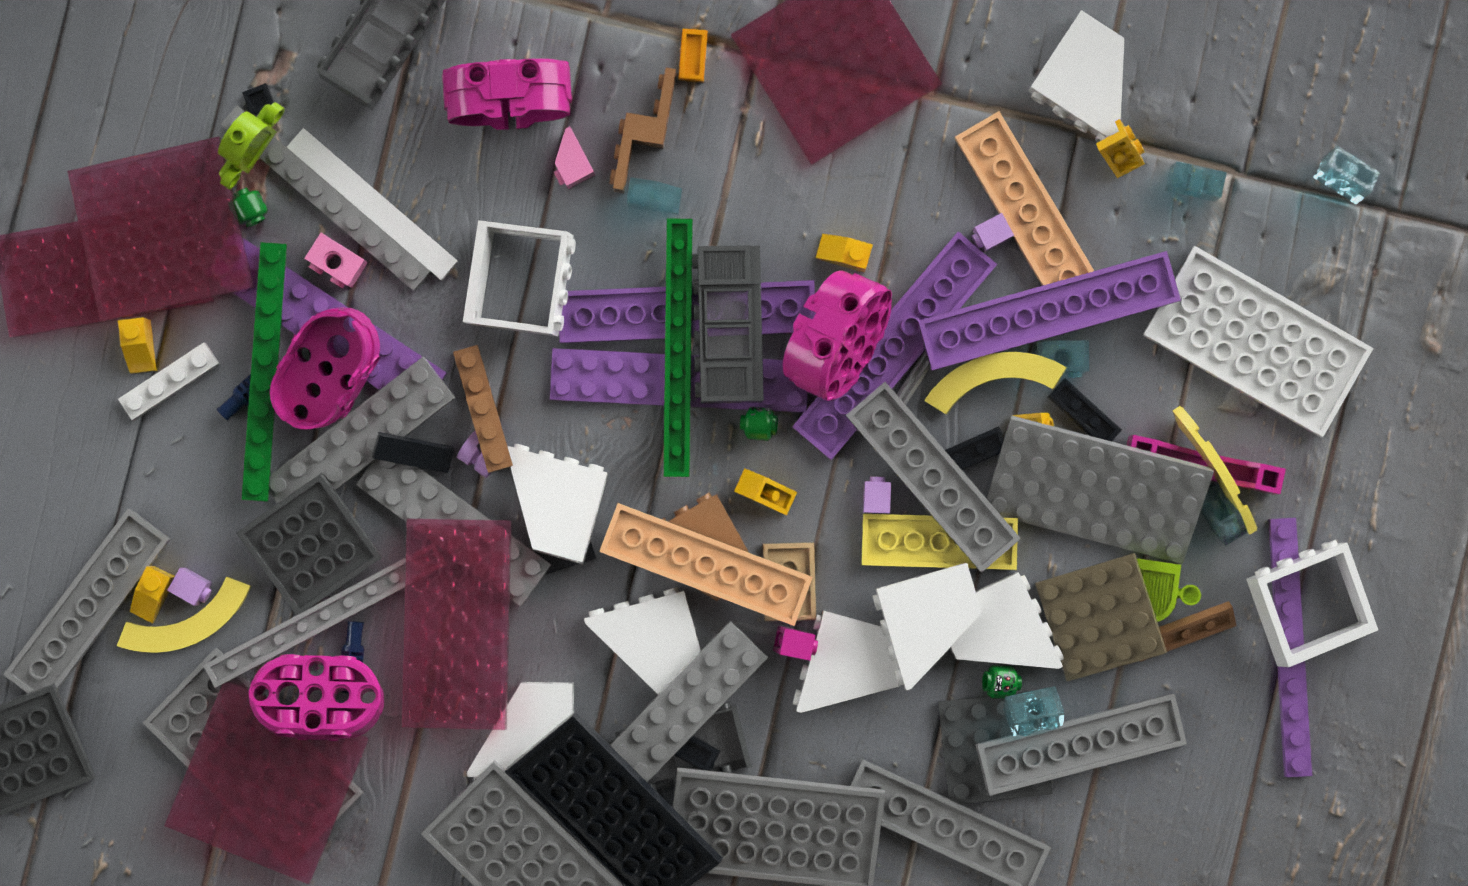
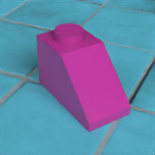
[773,626,818,661]

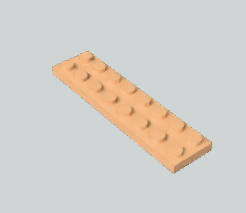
[954,111,1094,286]
[599,503,813,626]

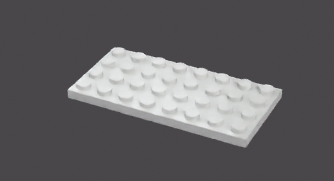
[1143,246,1373,438]

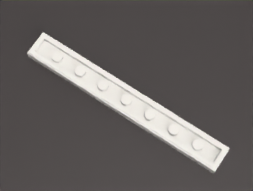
[287,128,459,281]

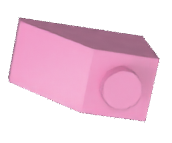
[554,126,595,189]

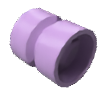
[456,431,491,478]

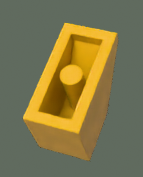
[815,233,873,273]
[118,317,157,374]
[734,468,797,515]
[130,566,175,623]

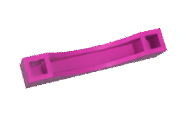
[1127,435,1286,495]

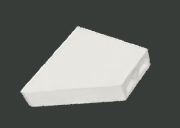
[1028,10,1124,142]
[508,444,608,564]
[872,563,982,690]
[950,572,1064,669]
[584,587,701,694]
[792,610,899,713]
[467,682,574,780]

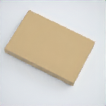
[763,543,816,621]

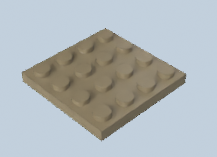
[1035,553,1167,682]

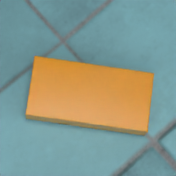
[678,29,708,83]

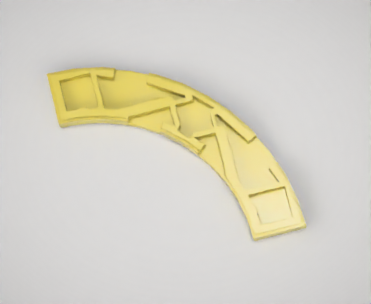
[924,352,1067,414]
[1172,406,1257,535]
[117,577,252,653]

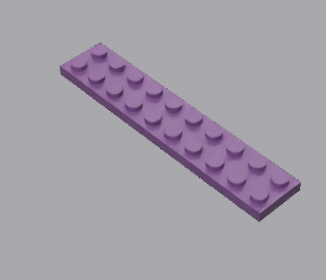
[205,232,447,390]
[792,232,997,460]
[917,251,1181,371]
[559,280,816,343]
[550,348,807,413]

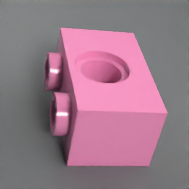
[304,233,368,289]

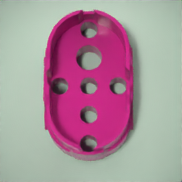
[442,59,572,130]
[783,271,892,401]
[270,307,380,429]
[249,654,384,741]

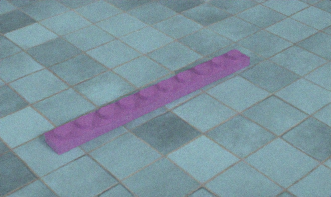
[1268,518,1312,777]

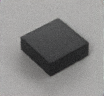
[242,83,274,117]

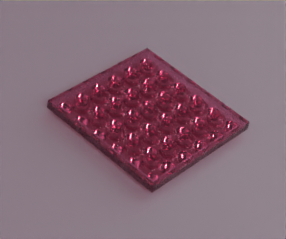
[731,0,942,166]
[67,136,254,322]
[164,681,369,884]

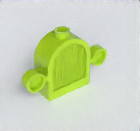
[218,102,285,190]
[1137,558,1201,622]

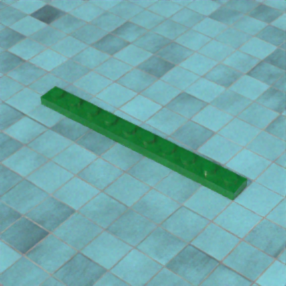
[663,218,693,477]
[241,242,287,502]

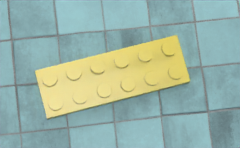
[861,514,1018,570]

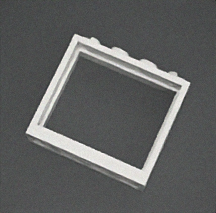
[463,220,576,337]
[1246,540,1378,667]

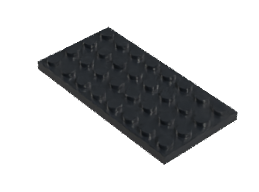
[505,711,723,886]

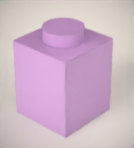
[971,213,1014,253]
[863,477,891,514]
[167,568,212,606]

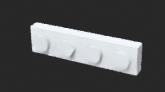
[118,342,220,421]

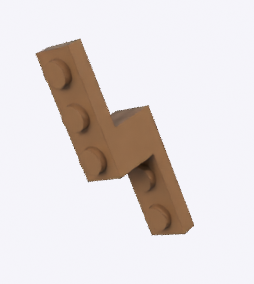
[609,67,676,193]
[453,345,513,474]

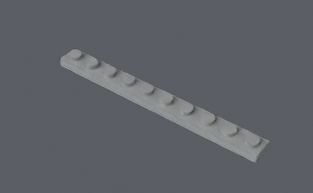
[221,105,431,291]
[203,542,447,688]

